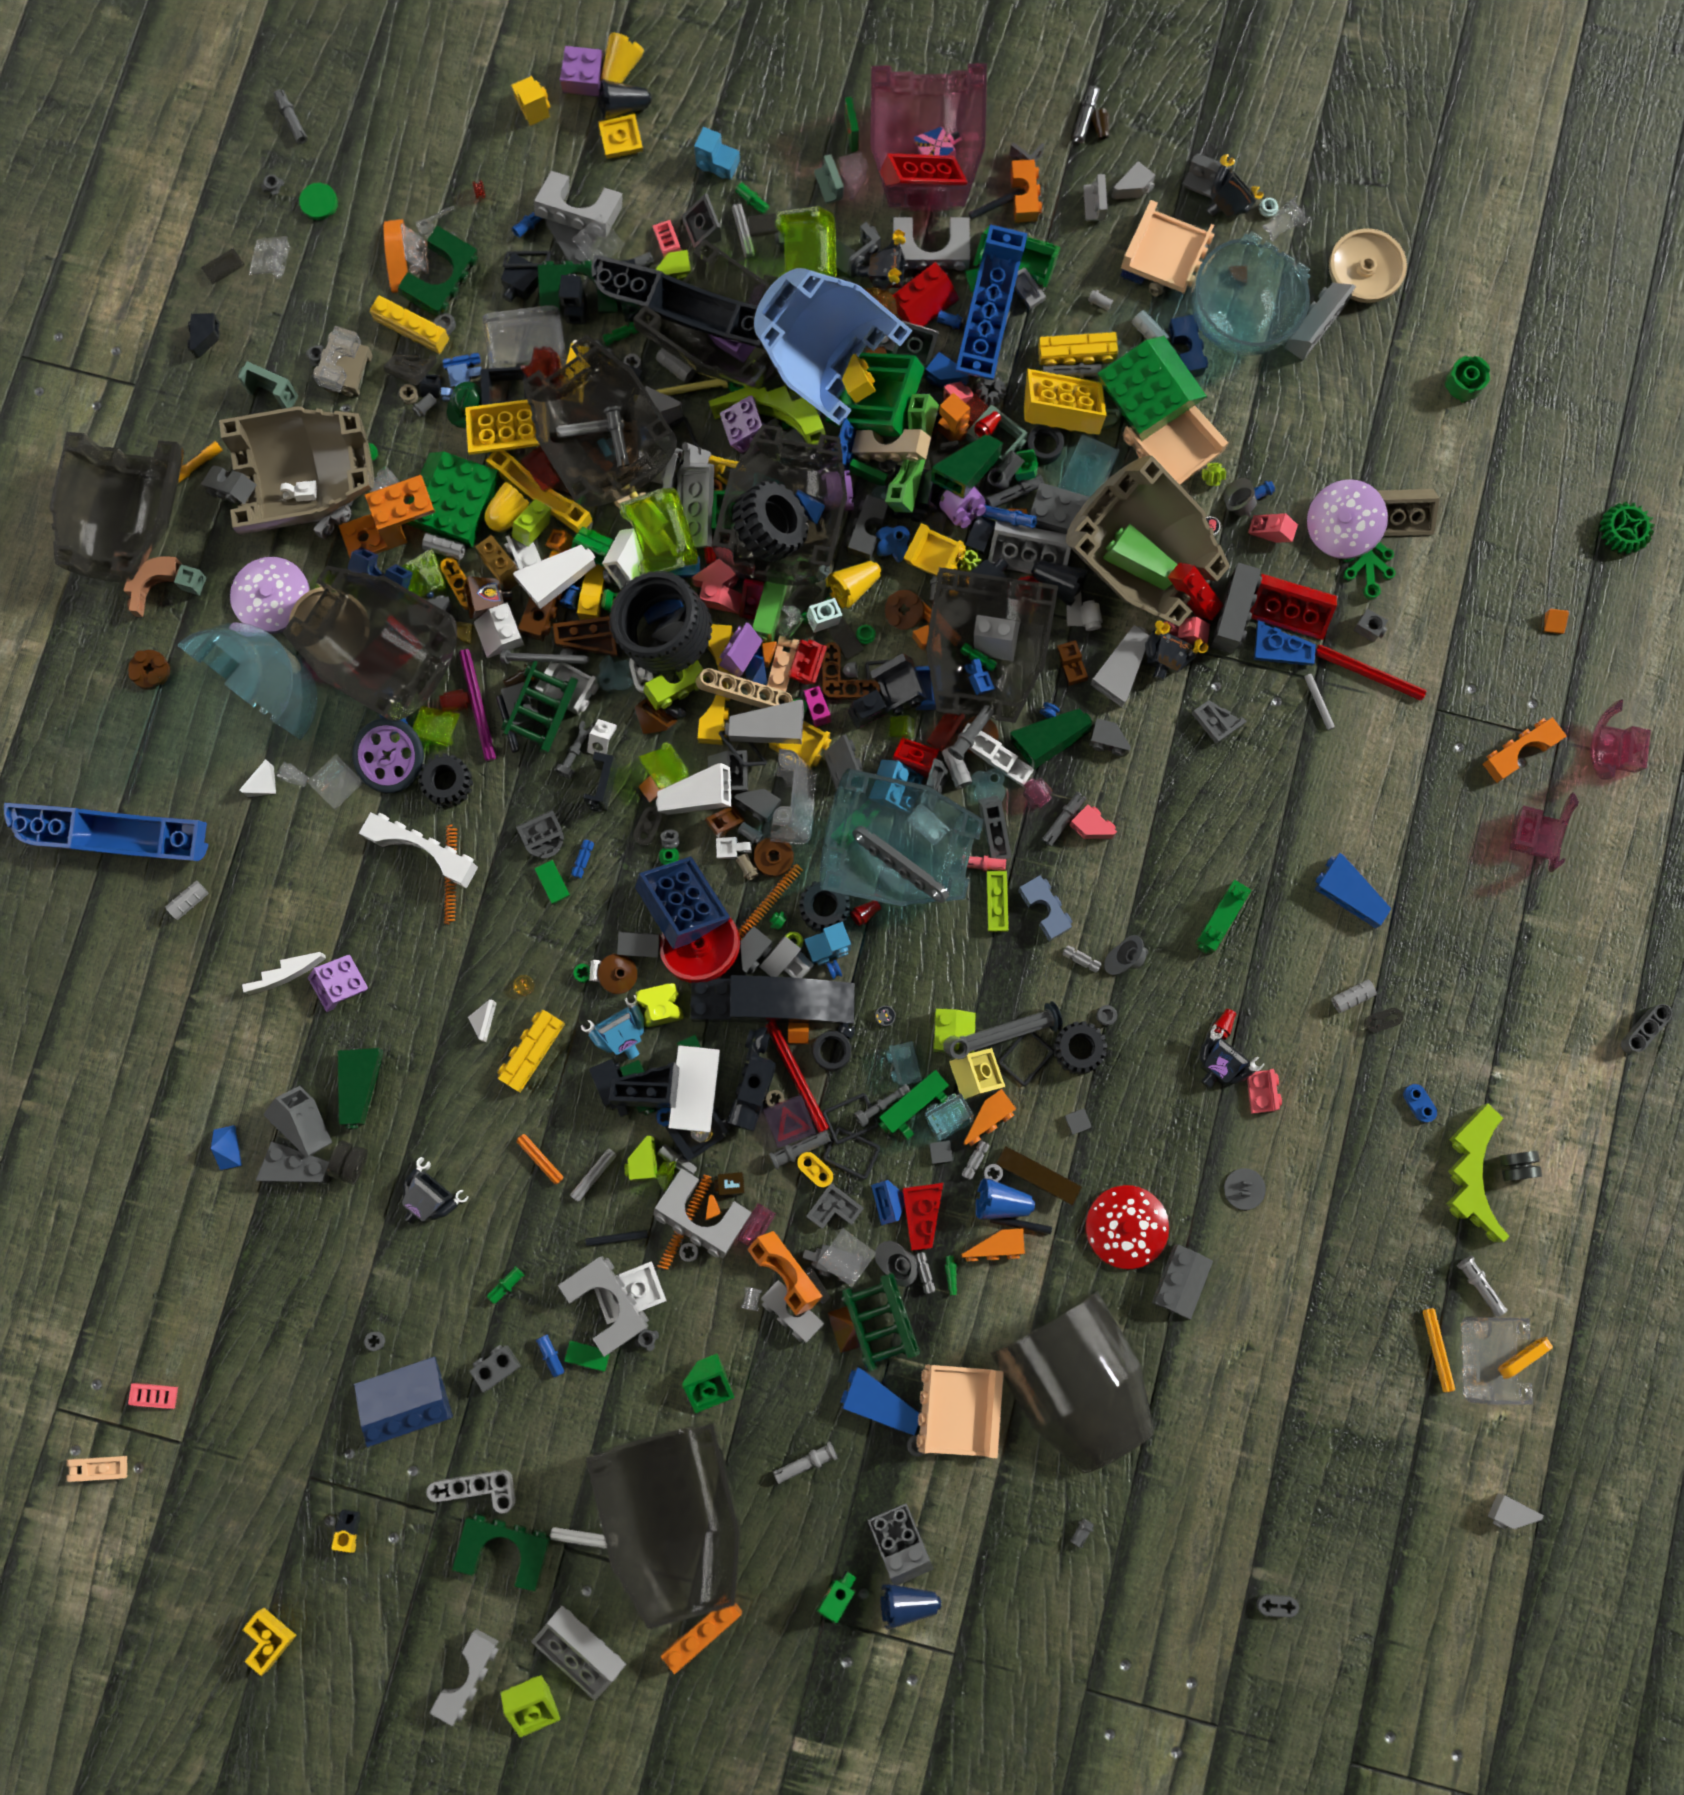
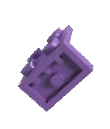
[720,395,773,453]
[308,955,368,1012]

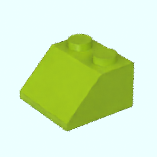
[933,1009,976,1054]
[625,1136,658,1182]
[501,1675,560,1737]

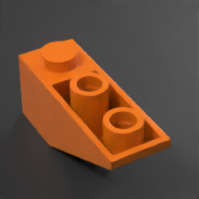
[963,1089,1016,1146]
[961,1229,1025,1261]

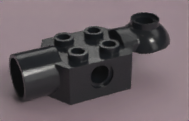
[727,1027,776,1132]

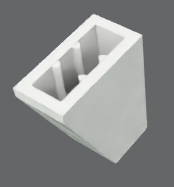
[602,528,645,589]

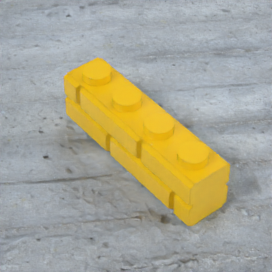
[370,296,449,354]
[1038,332,1118,366]
[498,1010,565,1093]

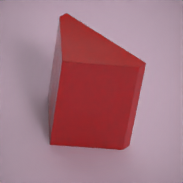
[892,737,939,779]

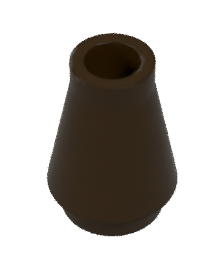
[1091,109,1110,140]

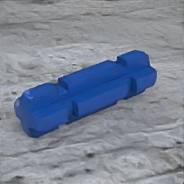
[443,353,481,370]
[571,839,594,878]

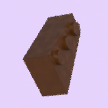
[553,616,619,658]

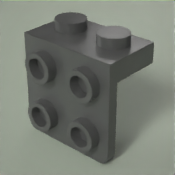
[848,222,881,278]

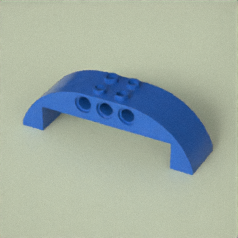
[955,224,1028,380]

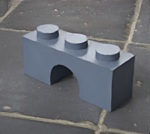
[1018,875,1072,942]

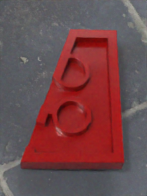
[902,1183,943,1251]

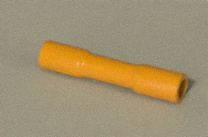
[168,441,223,485]

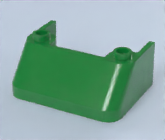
[973,226,1061,287]

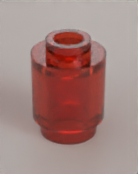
[439,689,470,712]

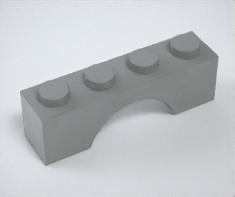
[430,1629,499,1726]

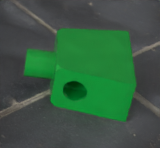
[815,1571,856,1623]

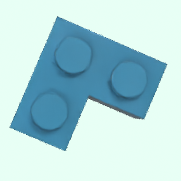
[694,127,740,180]
[804,922,851,966]

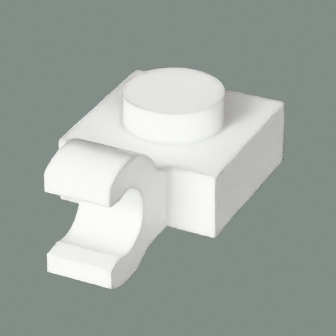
[280,481,317,502]
[716,837,752,859]

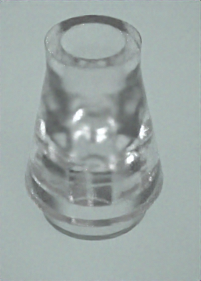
[277,762,309,787]

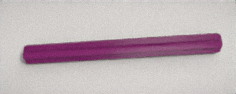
[459,649,496,761]

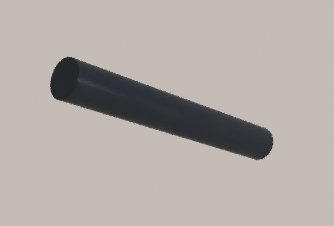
[968,189,1022,220]
[496,695,520,753]
[990,1218,1052,1235]
[585,1230,648,1247]

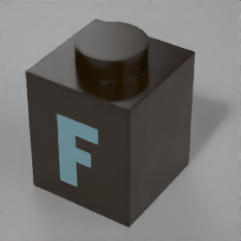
[714,1172,745,1196]

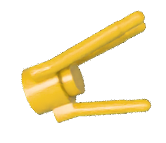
[708,455,743,491]

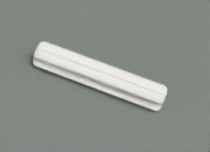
[550,1527,614,1549]

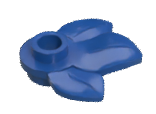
[876,526,910,563]

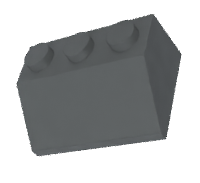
[1152,1244,1213,1319]

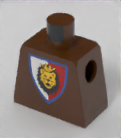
[463,576,512,619]

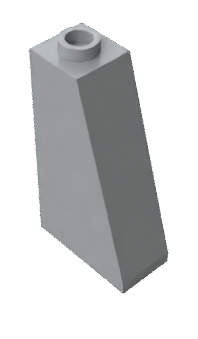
[1090,625,1150,707]
[725,700,804,744]

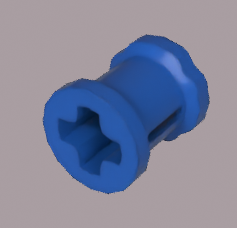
[559,585,581,610]

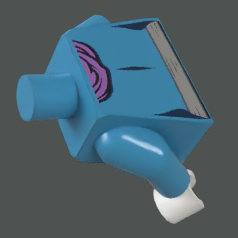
[581,995,644,1060]

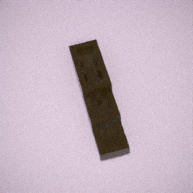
[996,1146,1082,1206]

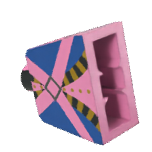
[914,127,962,156]

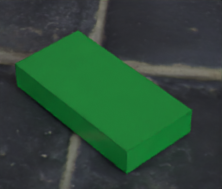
[850,459,888,488]
[534,860,570,905]
[565,1340,610,1371]

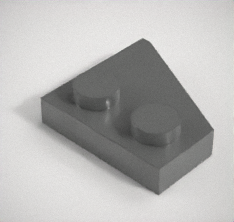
[1192,700,1247,744]
[922,759,950,809]

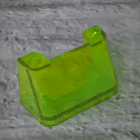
[775,206,836,279]
[619,488,698,574]

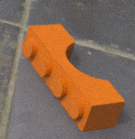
[1483,717,1567,783]
[747,1231,822,1315]
[661,1594,742,1674]

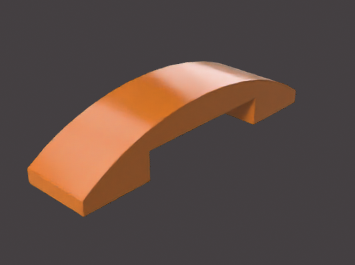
[384,219,408,293]

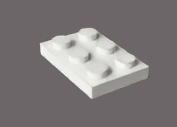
[594,1261,667,1324]

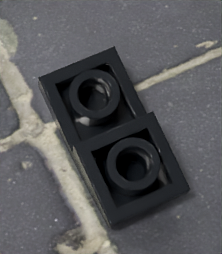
[965,516,996,554]

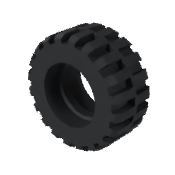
[732,481,809,562]

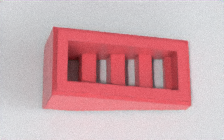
[652,220,681,258]
[128,1383,178,1409]

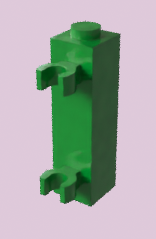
[1195,879,1252,954]
[879,1070,952,1140]

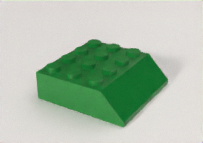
[1098,336,1207,441]
[826,353,924,437]
[405,451,501,548]

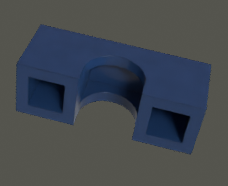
[1168,315,1208,377]
[346,547,413,599]

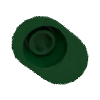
[446,382,482,428]

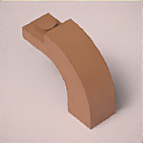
[124,556,182,617]

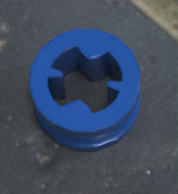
[1040,702,1060,718]
[826,959,842,980]
[656,1108,671,1127]

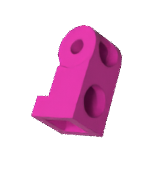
[803,686,831,727]

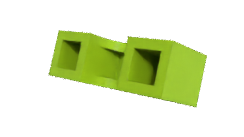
[643,660,708,710]

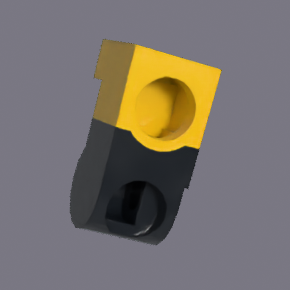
[331,1509,360,1552]

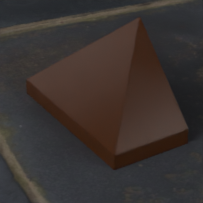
[635,698,677,734]
[828,1307,860,1353]

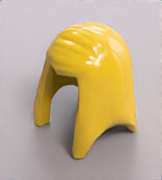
[484,482,529,532]

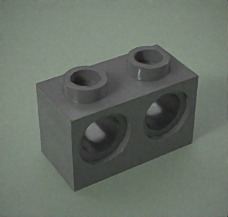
[470,1345,522,1392]

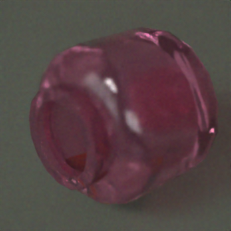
[1023,778,1052,808]

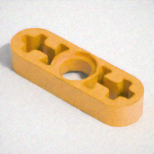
[440,557,468,610]
[1498,1337,1553,1379]

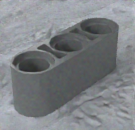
[1621,1004,1672,1054]

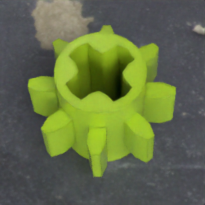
[1202,463,1226,486]
[958,548,981,574]

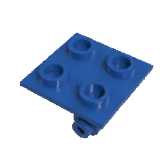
[833,418,856,471]

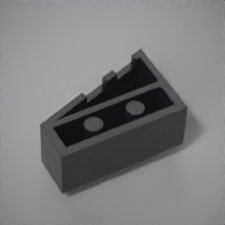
[609,1062,680,1108]

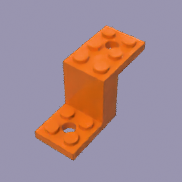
[338,475,435,557]

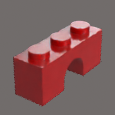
[1168,562,1224,620]

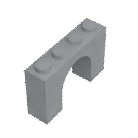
[534,171,622,238]
[893,217,970,271]
[653,1168,752,1259]
[558,1256,649,1357]

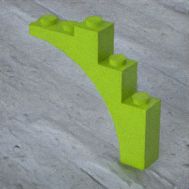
[709,376,827,447]
[1446,1104,1510,1243]

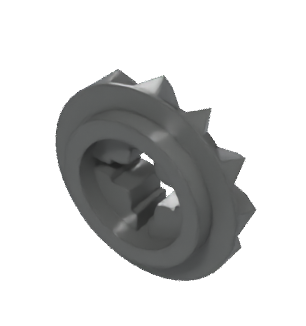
[976,377,1006,406]

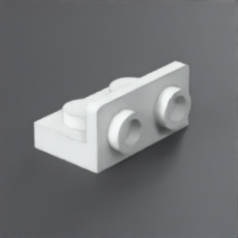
[505,535,541,570]

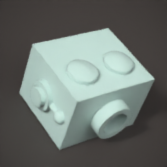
[806,598,842,633]

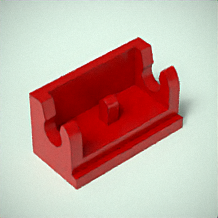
[788,639,827,685]

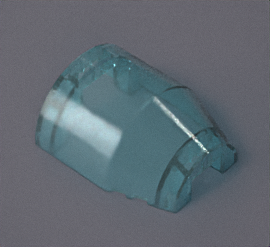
[177,623,317,740]
[820,768,984,906]

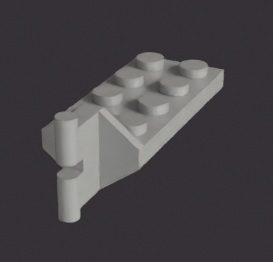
[675,442,714,550]

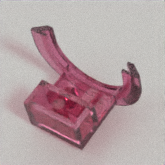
[1590,699,1651,780]
[1509,792,1579,873]

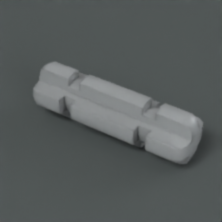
[1063,946,1101,973]
[962,1141,989,1179]
[914,1252,935,1294]

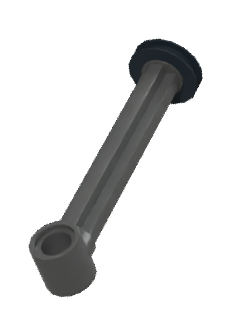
[943,1001,1063,1059]

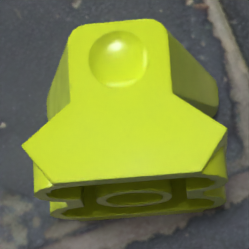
[636,984,684,1028]

